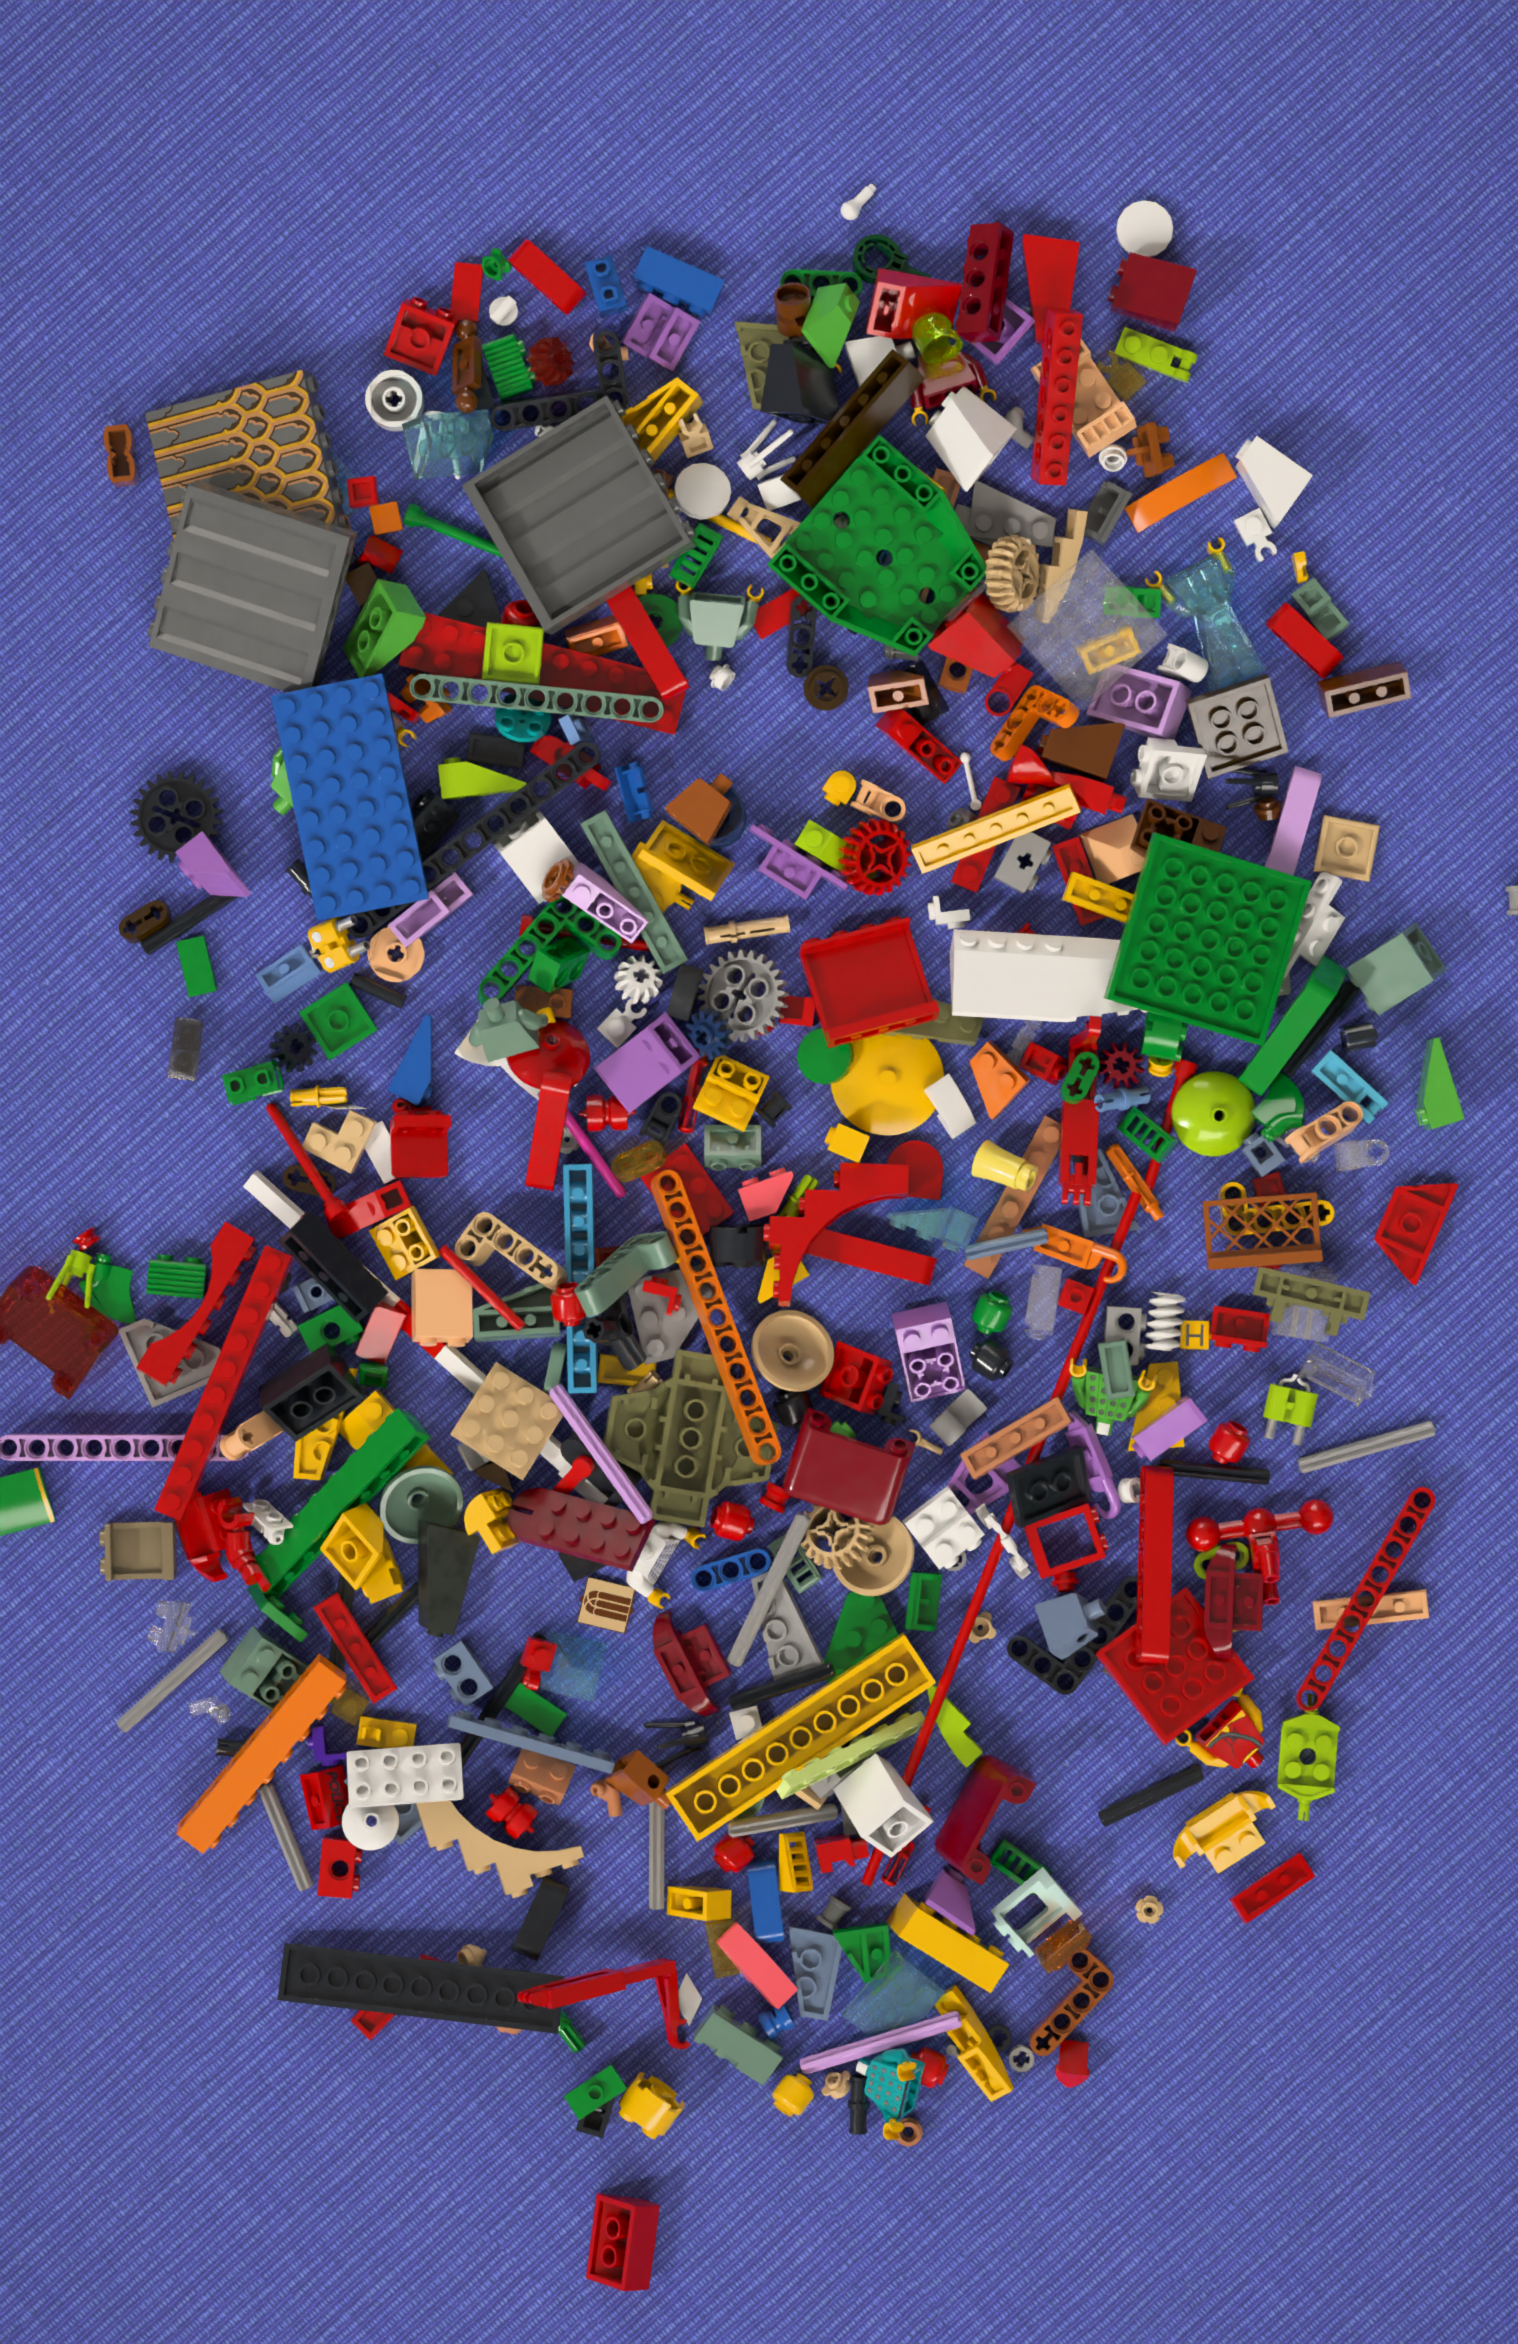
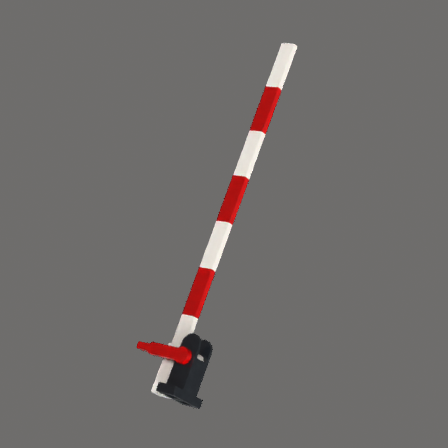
[243,1170,642,1507]

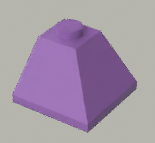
[924,1868,976,1936]

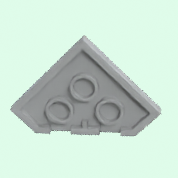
[628,1264,712,1365]
[118,1318,221,1408]

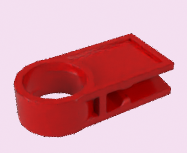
[985,663,1034,717]

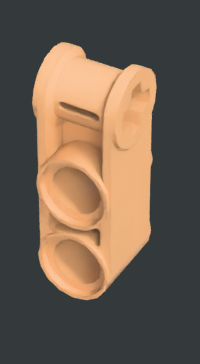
[1284,1101,1363,1164]
[220,1410,284,1460]

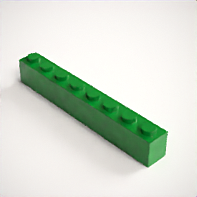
[255,1408,431,1598]

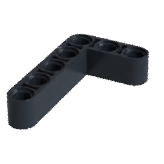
[489,327,628,431]
[1006,1575,1138,1695]

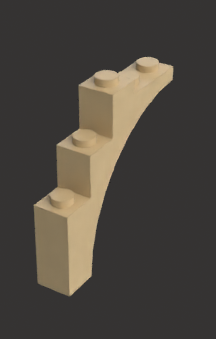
[415,1800,584,1898]

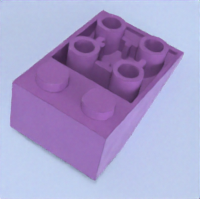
[594,1012,701,1113]
[891,1301,966,1402]

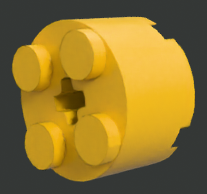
[619,2072,685,2139]

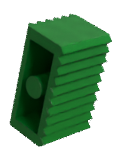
[482,334,537,401]
[146,1254,208,1299]

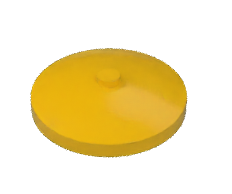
[831,1034,944,1136]

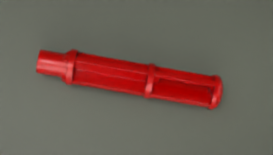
[678,1048,709,1133]
[881,1804,931,1887]

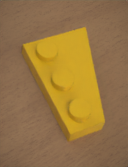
[1127,1361,1184,1451]

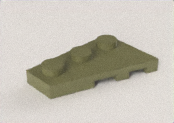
[734,321,791,411]

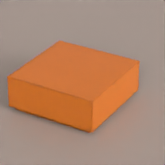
[369,501,403,536]

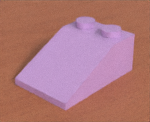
[1086,664,1192,740]

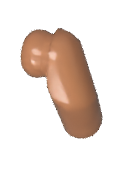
[590,1779,623,1817]

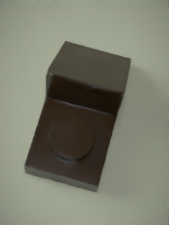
[475,1462,515,1492]

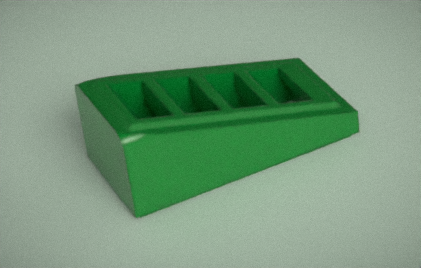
[669,523,723,589]
[1117,1106,1179,1163]
[989,1838,1053,1895]

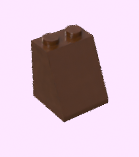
[1036,722,1125,782]

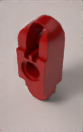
[529,736,612,792]

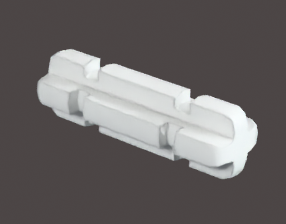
[269,1302,298,1337]

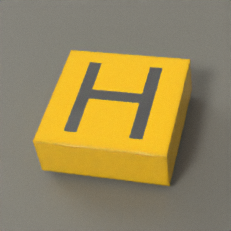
[1179,1320,1209,1350]

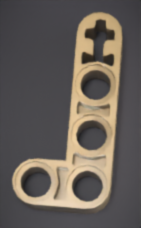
[455,1212,568,1290]

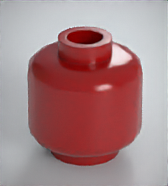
[500,599,539,627]
[550,1282,587,1326]
[1208,1420,1250,1464]
[710,1501,754,1541]
[712,1832,754,1873]
[910,2046,950,2088]

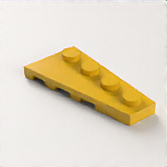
[293,1368,358,1480]

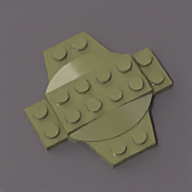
[603,1349,779,1527]

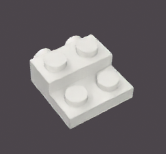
[1130,737,1207,802]
[902,1486,985,1570]

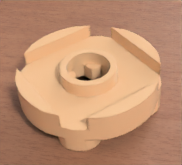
[367,927,425,982]

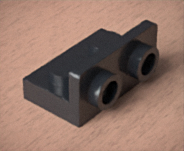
[412,789,461,859]

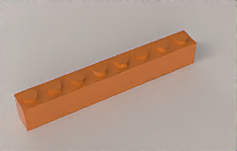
[176,1653,347,1854]

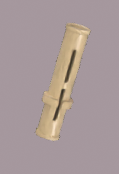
[703,914,790,945]

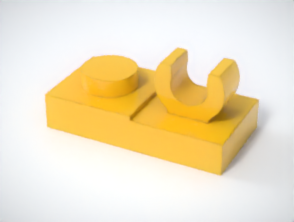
[356,1715,417,1749]

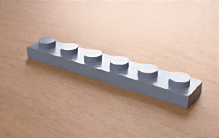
[447,1709,615,1774]

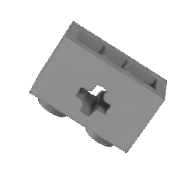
[993,832,1053,894]

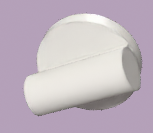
[489,295,518,326]

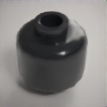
[970,1339,1014,1381]
[773,1389,815,1429]

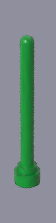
[403,503,503,558]

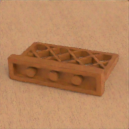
[1202,1192,1323,1270]

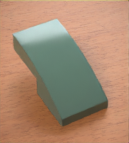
[1291,578,1350,642]

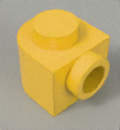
[822,771,856,807]

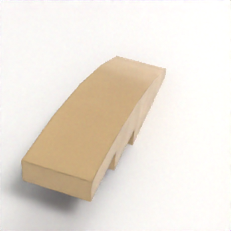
[1034,509,1088,623]

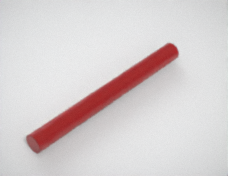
[438,1245,526,1332]

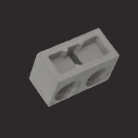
[1104,1306,1146,1365]

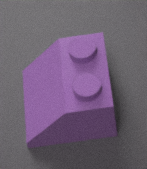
[175,831,252,897]

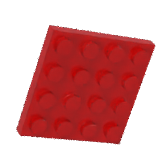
[1095,1587,1255,1746]

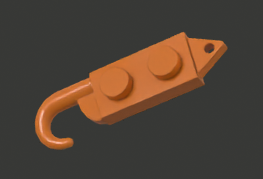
[1022,1223,1127,1283]

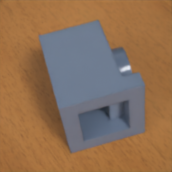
[1240,1132,1285,1177]
[293,1278,334,1313]

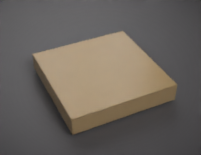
[1313,815,1380,882]

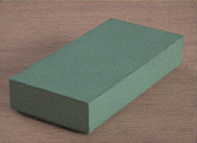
[1098,1339,1135,1401]

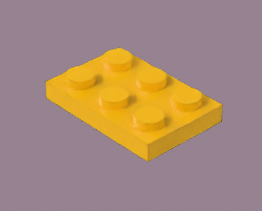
[638,820,735,901]

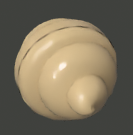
[457,1944,487,1966]

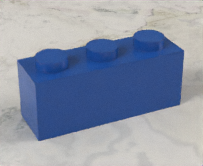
[633,246,725,317]

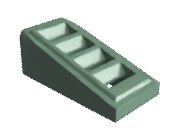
[767,1533,823,1594]

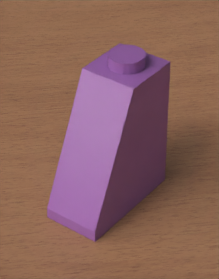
[1131,1395,1208,1461]

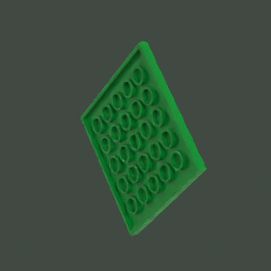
[1104,833,1312,1046]

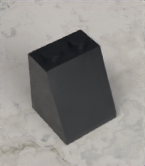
[760,340,839,424]

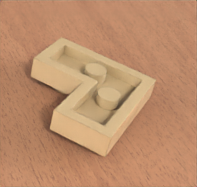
[302,1109,377,1173]

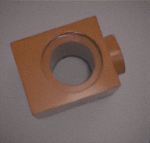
[937,657,973,695]

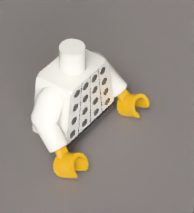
[626,1520,706,1609]

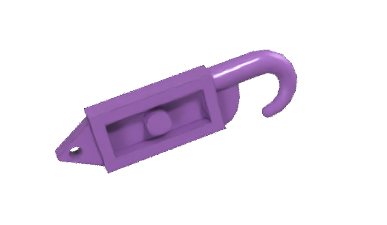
[1065,1410,1121,1519]

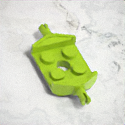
[1277,1693,1340,1821]

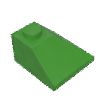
[801,283,860,368]

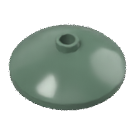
[379,1466,463,1544]

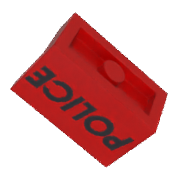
[300,1765,349,1830]

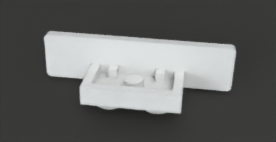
[1284,872,1345,978]

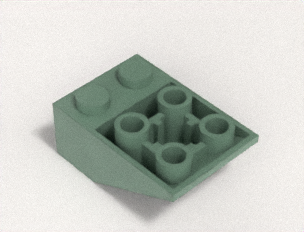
[219,1626,309,1711]

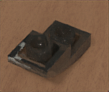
[167,1017,203,1081]

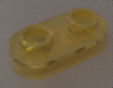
[611,1141,667,1182]

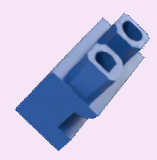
[585,255,628,318]

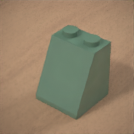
[1347,922,1447,1016]

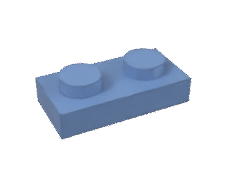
[559,715,593,746]

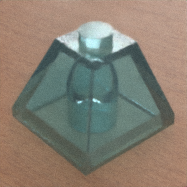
[540,1632,607,1702]

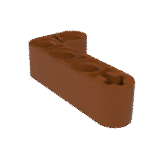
[1029,1944,1114,2056]

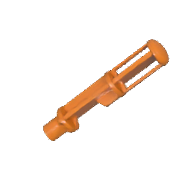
[1105,1143,1164,1222]

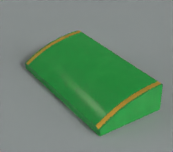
[0,1466,57,1536]

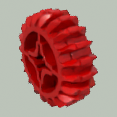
[837,818,913,896]

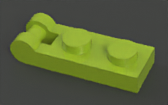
[1114,327,1198,383]

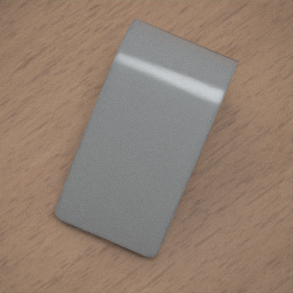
[929,1389,987,1447]

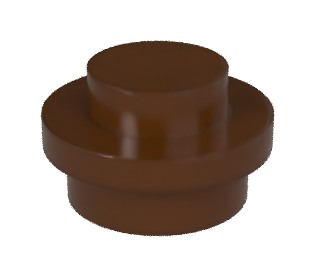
[1253,797,1282,821]

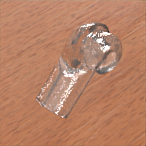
[189,1697,231,1724]

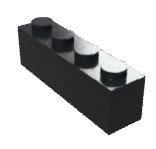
[278,1210,389,1323]

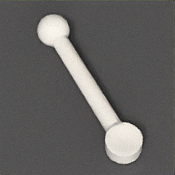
[960,752,982,811]

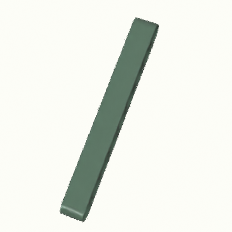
[410,674,664,723]

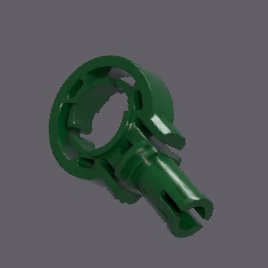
[852,234,932,285]

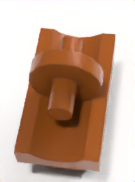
[1126,422,1175,478]

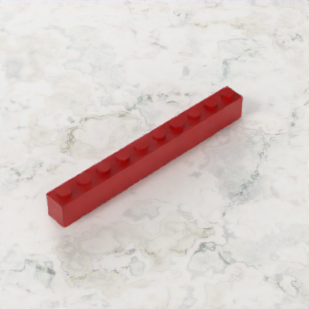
[154,1245,294,1522]

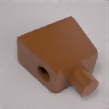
[665,773,733,846]
[604,1750,671,1810]

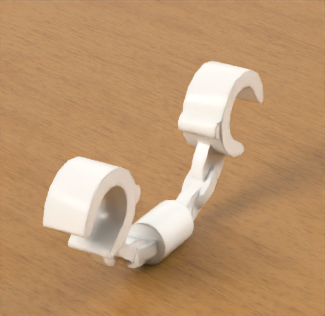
[974,1503,1031,1579]

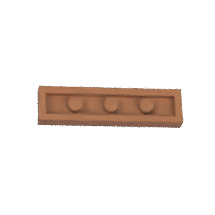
[960,1397,1073,1480]

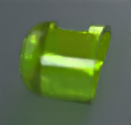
[912,312,963,364]

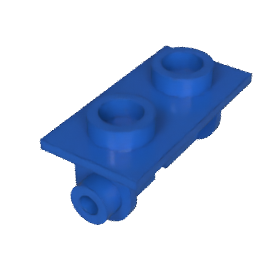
[615,761,655,823]

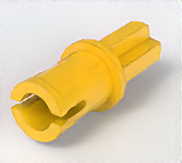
[290,1085,348,1108]

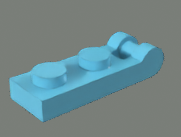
[1311,1050,1389,1124]

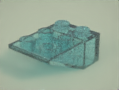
[885,1207,979,1253]

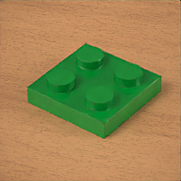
[299,982,378,1061]

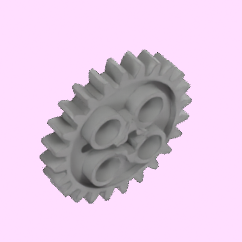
[698,949,789,1043]

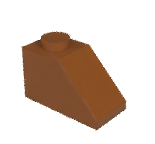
[868,670,929,713]

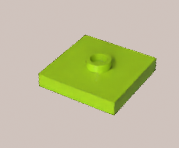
[482,622,544,685]

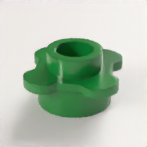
[482,248,512,281]

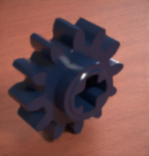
[686,1008,733,1060]

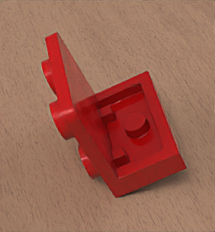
[390,1111,451,1178]

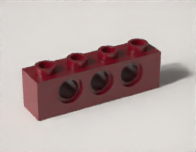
[956,222,1014,343]

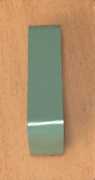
[574,1231,678,1317]

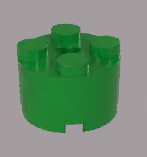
[1140,1012,1188,1062]

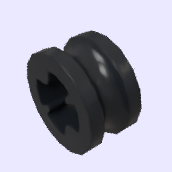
[987,2024,1011,2051]

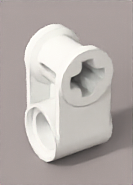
[1157,643,1208,683]

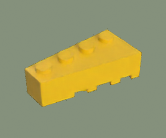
[886,1893,1009,1993]

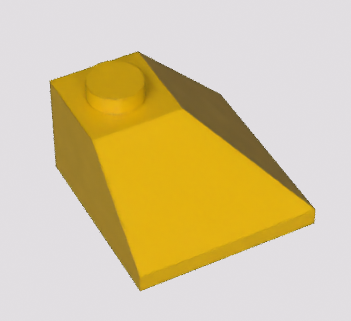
[320,1503,384,1590]

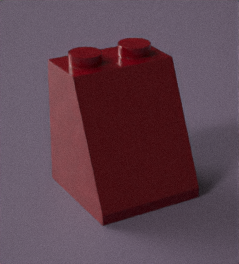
[1107,252,1197,333]

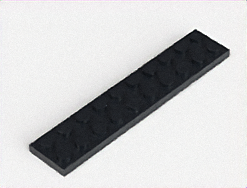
[277,1943,565,2034]

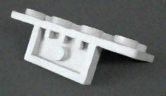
[347,1743,464,1808]

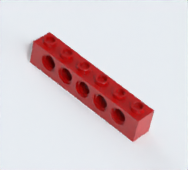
[1030,308,1083,486]

